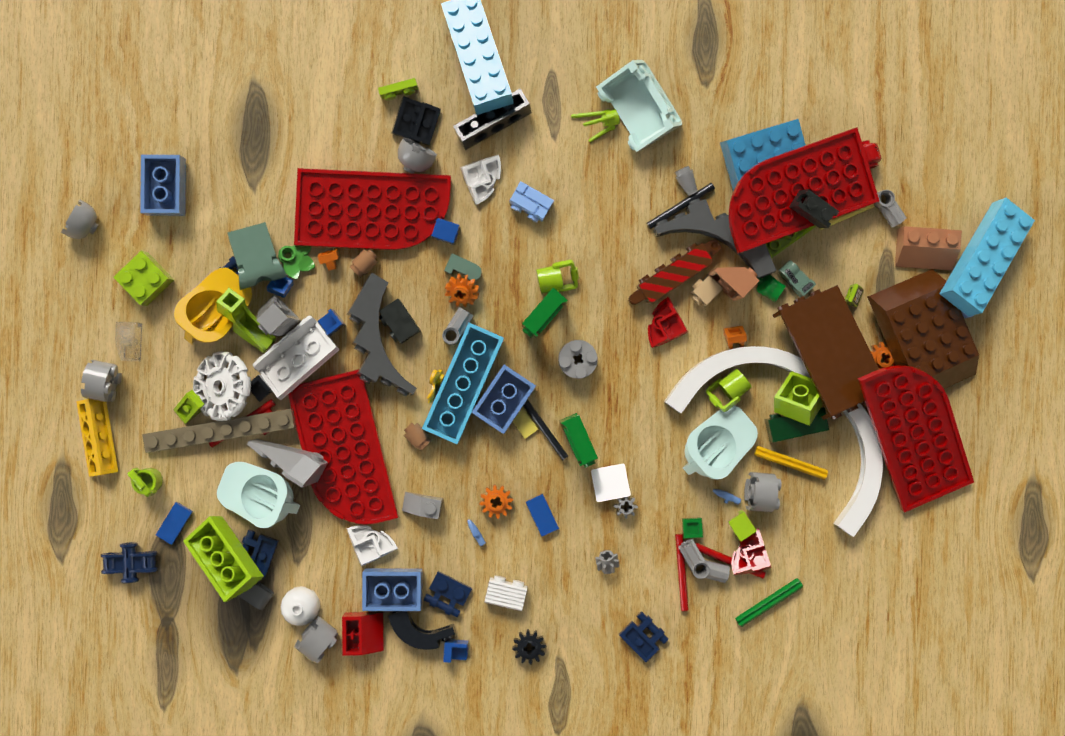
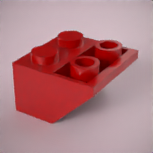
[342,612,384,656]

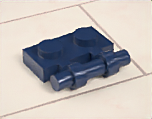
[242,529,279,577]
[423,571,472,617]
[619,611,669,662]

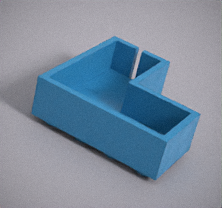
[720,119,805,191]

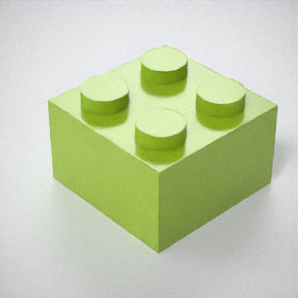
[113,250,174,306]
[774,371,823,426]

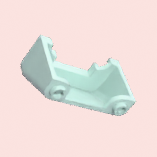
[596,60,682,152]

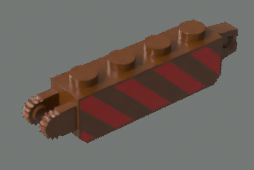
[628,238,722,305]

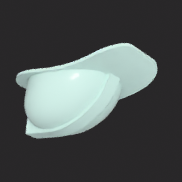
[683,406,758,480]
[217,462,300,528]

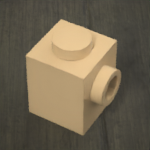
[691,275,723,306]

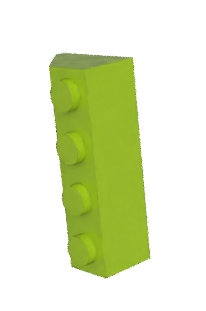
[183,516,264,602]

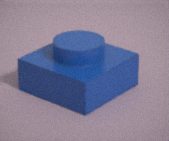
[267,277,294,298]

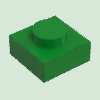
[682,517,703,538]

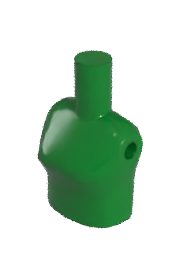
[756,275,786,302]

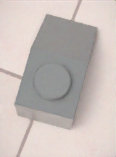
[402,492,443,519]

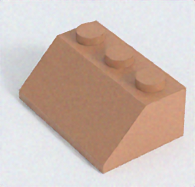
[895,226,962,271]
[706,267,760,301]

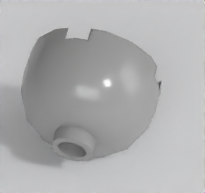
[398,138,437,174]
[61,200,99,239]

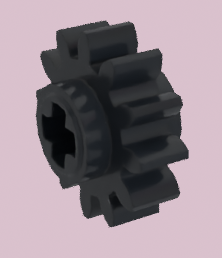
[512,629,546,665]

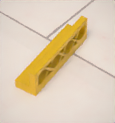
[76,399,118,477]

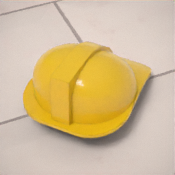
[174,268,252,345]

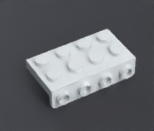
[253,316,339,400]

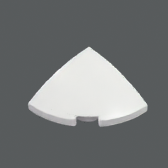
[460,155,501,205]
[347,525,397,566]

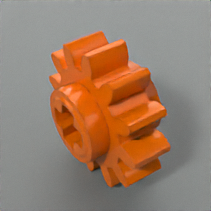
[445,274,479,308]
[870,342,896,369]
[479,484,513,519]

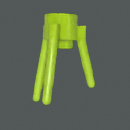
[571,109,620,142]

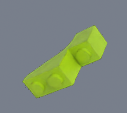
[216,288,276,353]

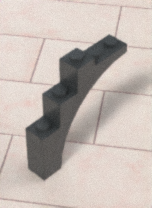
[653,199,776,279]
[347,273,417,397]

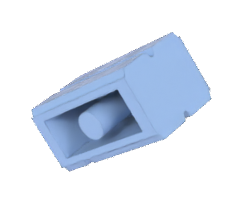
[509,181,554,223]

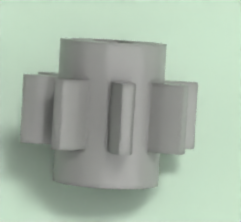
[614,497,638,519]
[595,550,619,574]

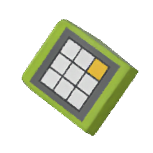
[845,284,864,307]

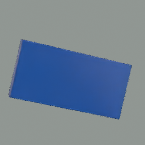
[525,493,559,536]
[156,502,193,545]

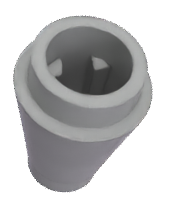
[675,166,698,196]

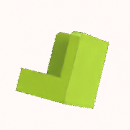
[728,510,757,541]

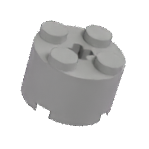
[558,340,598,379]
[81,360,122,402]
[744,472,782,512]
[294,616,338,663]

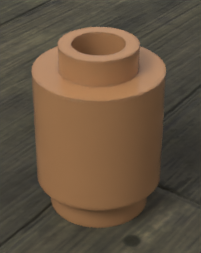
[350,249,378,278]
[404,423,432,451]

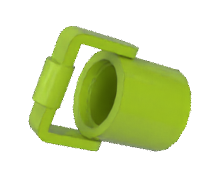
[536,260,579,293]
[706,369,752,412]
[127,467,163,497]

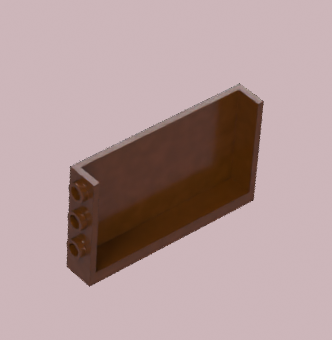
[773,285,879,420]

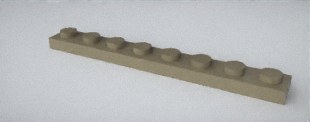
[142,409,296,453]

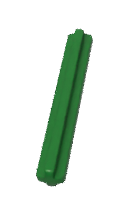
[735,578,803,627]

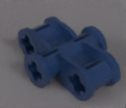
[101,542,158,583]

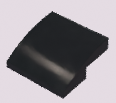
[391,96,441,145]

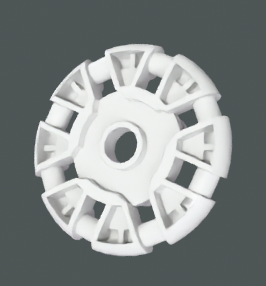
[193,351,251,421]

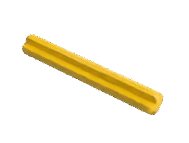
[754,446,828,480]

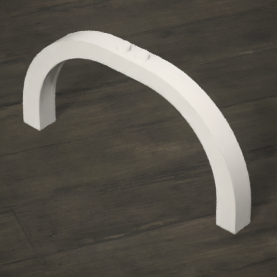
[664,346,883,537]

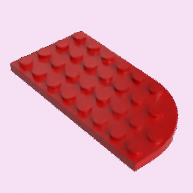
[729,127,880,253]
[294,168,451,250]
[858,366,974,513]
[288,369,399,524]

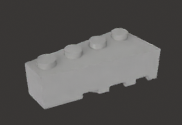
[256,294,302,336]

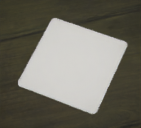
[591,464,631,502]

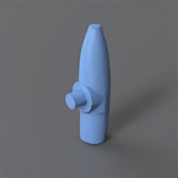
[713,489,741,505]
[467,519,486,546]

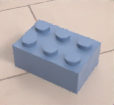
[140,155,186,216]
[471,364,536,434]
[362,568,423,611]

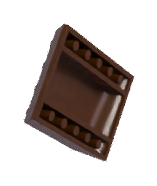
[867,269,979,389]

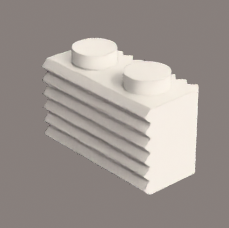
[484,576,527,611]

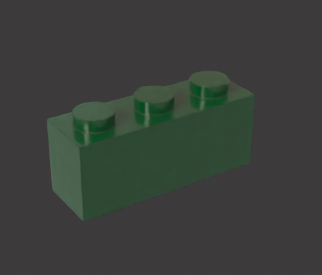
[765,407,829,443]

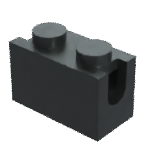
[789,189,839,228]
[379,299,421,343]

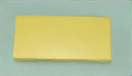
[513,407,538,439]

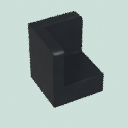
[251,375,273,402]

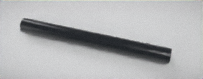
[646,183,715,229]
[523,399,568,461]

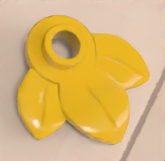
[427,369,445,404]

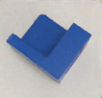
[431,218,460,245]
[318,309,345,336]
[443,639,469,663]

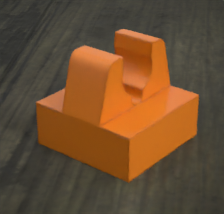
[318,248,339,271]
[723,326,747,349]

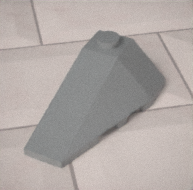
[247,439,328,488]

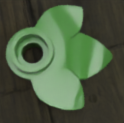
[278,245,315,279]

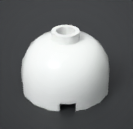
[281,586,320,626]

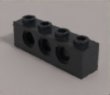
[453,88,532,150]

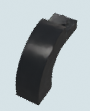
[388,611,456,650]

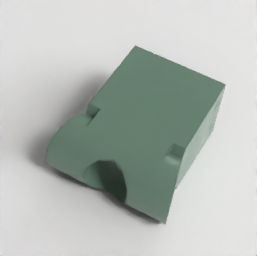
[227,222,287,290]

